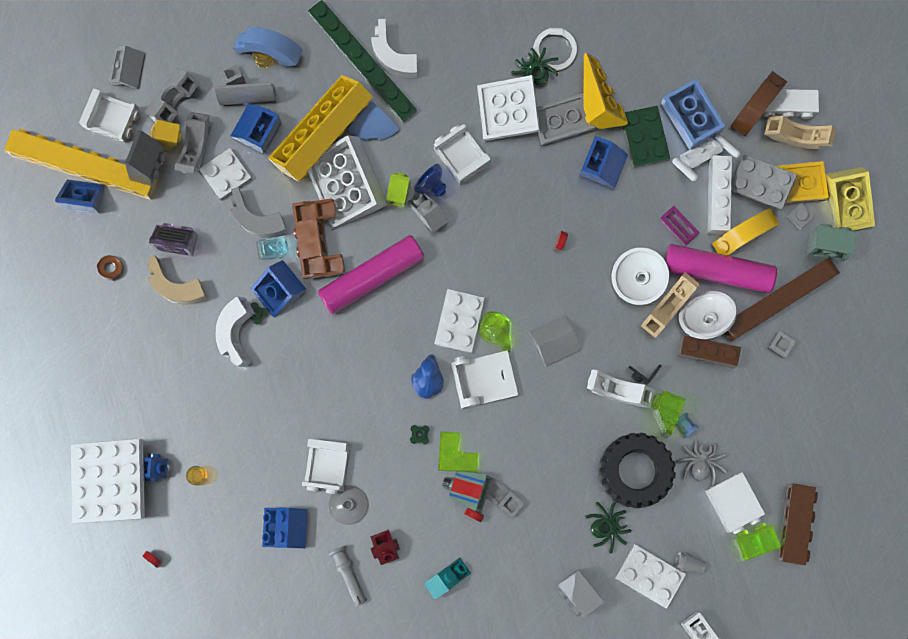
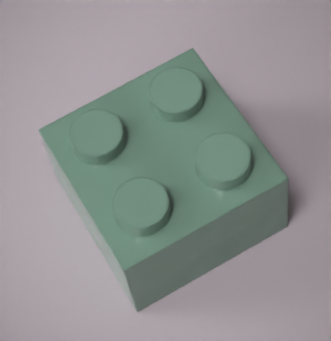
[807,224,857,262]

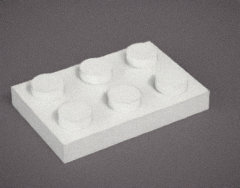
[434,289,485,354]
[615,544,686,609]

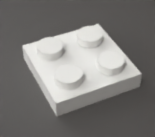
[199,148,252,200]

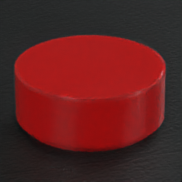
[554,231,568,251]
[464,508,484,522]
[142,551,162,568]

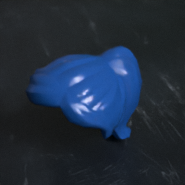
[411,354,444,399]

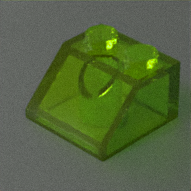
[651,390,686,438]

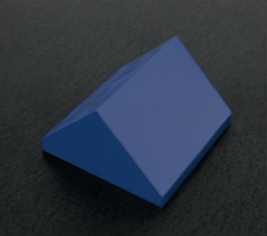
[55,179,104,213]

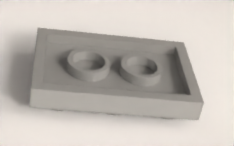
[537,93,596,146]
[731,155,797,211]

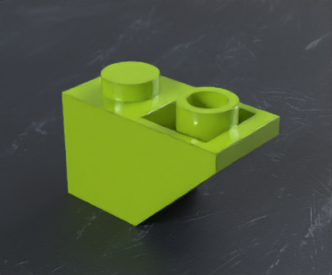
[386,172,411,208]

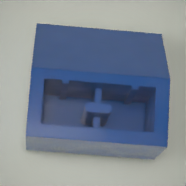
[230,104,281,154]
[580,135,628,189]
[262,508,307,549]

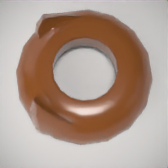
[97,255,122,281]

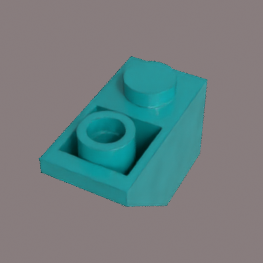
[424,558,471,600]

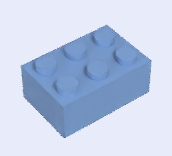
[661,79,725,150]

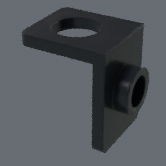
[626,364,662,385]

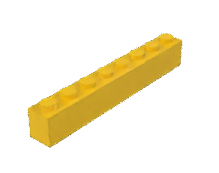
[4,129,158,200]

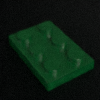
[623,105,671,168]

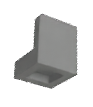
[218,64,246,85]

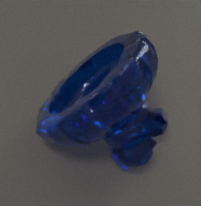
[414,163,447,197]

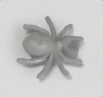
[676,439,728,485]

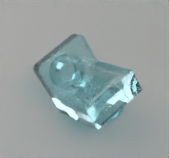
[256,236,288,260]

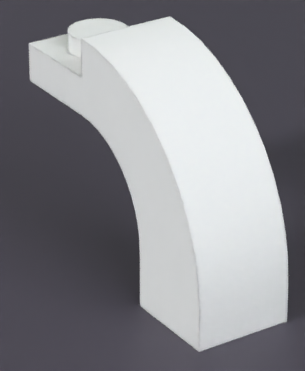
[371,19,417,78]
[216,297,255,367]
[587,370,655,408]

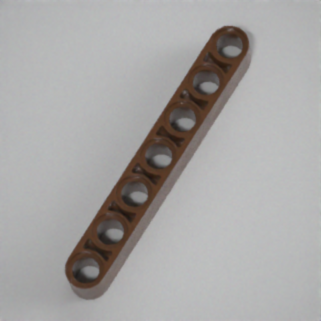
[725,257,840,342]

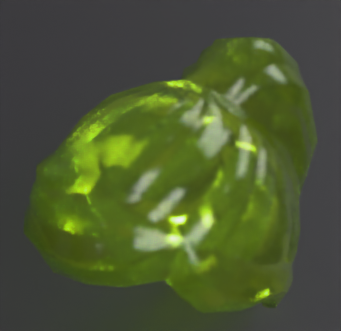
[478,311,511,352]

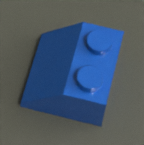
[250,260,306,318]

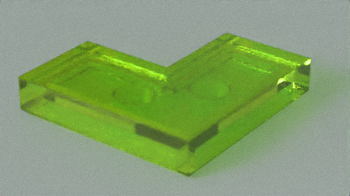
[438,432,478,473]

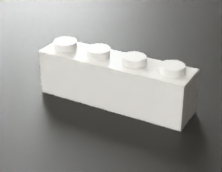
[707,155,732,235]

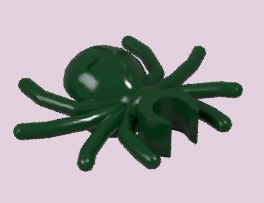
[511,47,559,85]
[585,502,632,554]

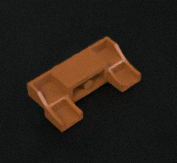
[292,198,345,280]

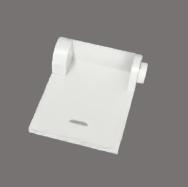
[451,350,518,409]

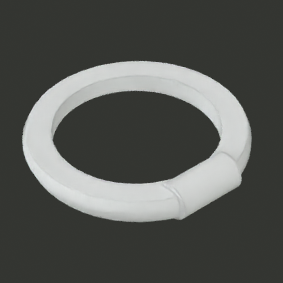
[533,27,577,71]

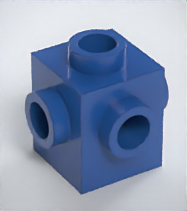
[143,453,168,482]

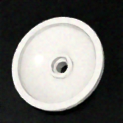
[612,248,669,305]
[679,291,737,339]

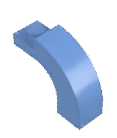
[233,27,303,67]

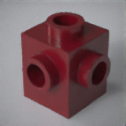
[370,530,400,565]

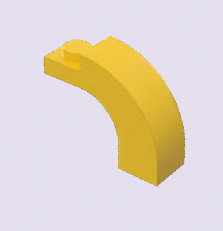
[712,208,780,256]

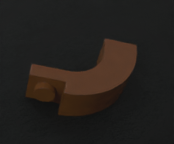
[731,71,787,137]

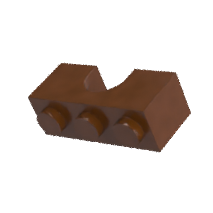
[677,335,741,369]

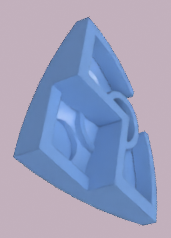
[347,101,400,141]

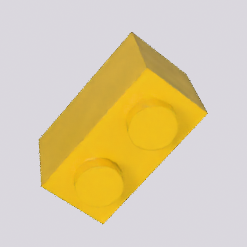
[150,120,182,151]

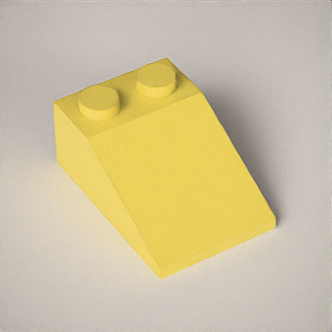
[826,167,875,231]

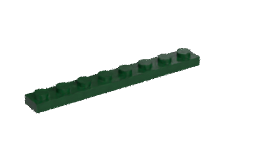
[308,0,417,123]

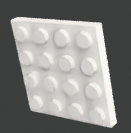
[71,439,145,523]

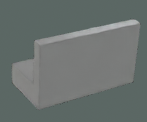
[109,45,144,89]

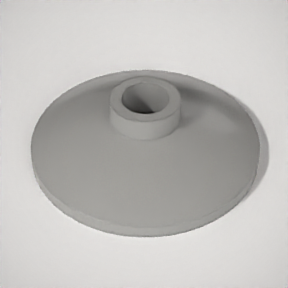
[329,486,368,525]

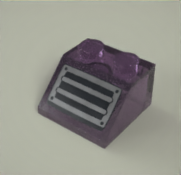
[149,223,197,257]

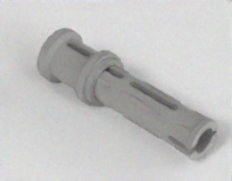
[329,546,367,606]

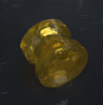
[252,51,273,68]
[186,466,208,486]

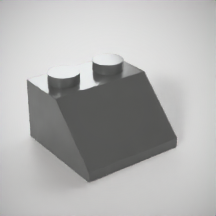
[125,130,166,186]

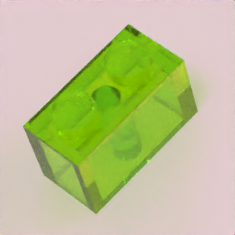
[732,523,781,561]

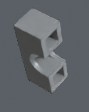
[144,68,200,122]

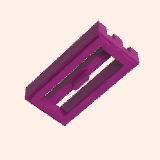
[659,206,700,246]

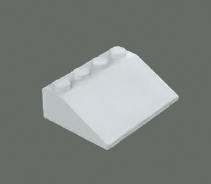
[308,135,388,229]

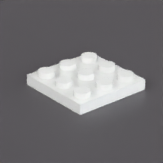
[477,75,540,141]

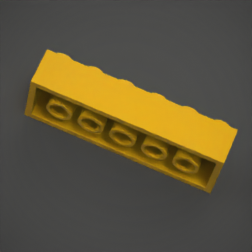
[268,75,373,182]

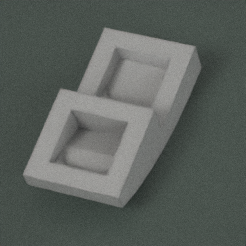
[486,478,525,519]

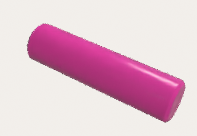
[318,235,425,315]
[664,244,777,293]

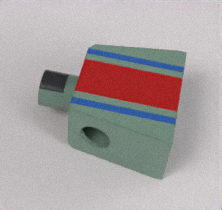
[442,471,492,513]

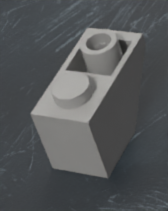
[408,191,448,233]

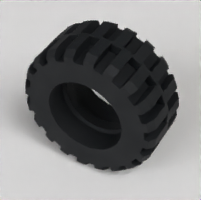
[599,433,676,508]

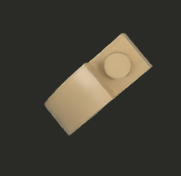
[765,116,837,149]
[147,255,207,305]
[641,272,700,338]

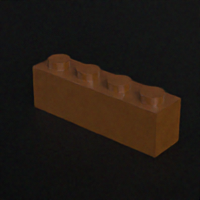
[778,483,818,565]

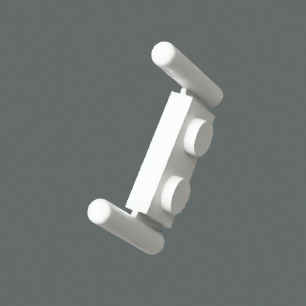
[673,134,740,181]

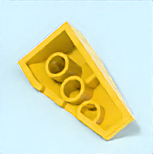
[584,52,628,129]

